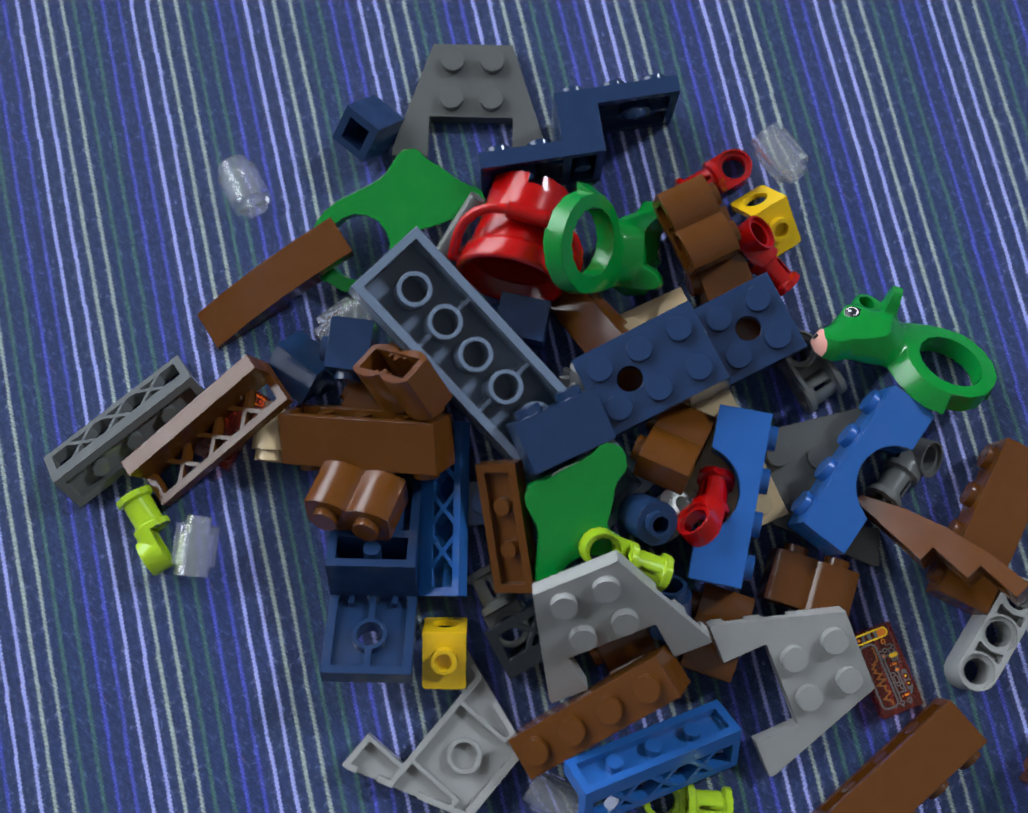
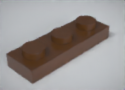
[475,459,537,593]

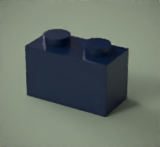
[506,384,617,475]

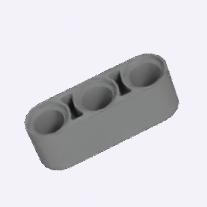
[944,578,1028,691]

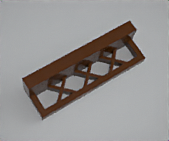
[121,354,293,506]

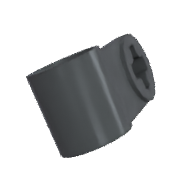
[776,330,847,414]

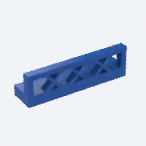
[418,421,470,597]
[564,700,742,813]

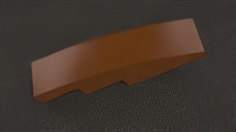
[197,217,354,350]
[551,291,643,392]
[858,495,1028,607]

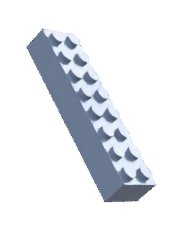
[348,226,654,529]

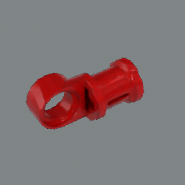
[673,149,752,195]
[737,215,800,297]
[676,466,736,547]

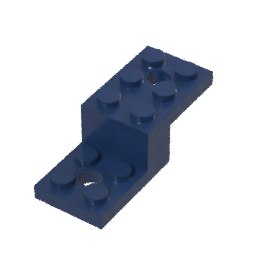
[478,74,681,197]
[571,272,807,437]
[320,470,421,683]

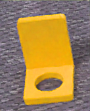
[730,185,801,256]
[422,617,468,689]

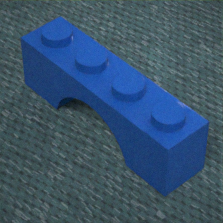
[786,385,935,555]
[687,404,779,589]

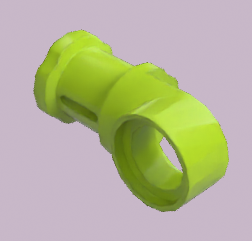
[115,485,175,576]
[578,527,674,592]
[642,784,734,813]

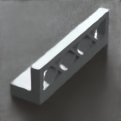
[43,355,205,508]

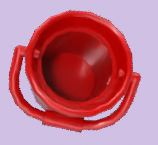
[447,171,584,302]

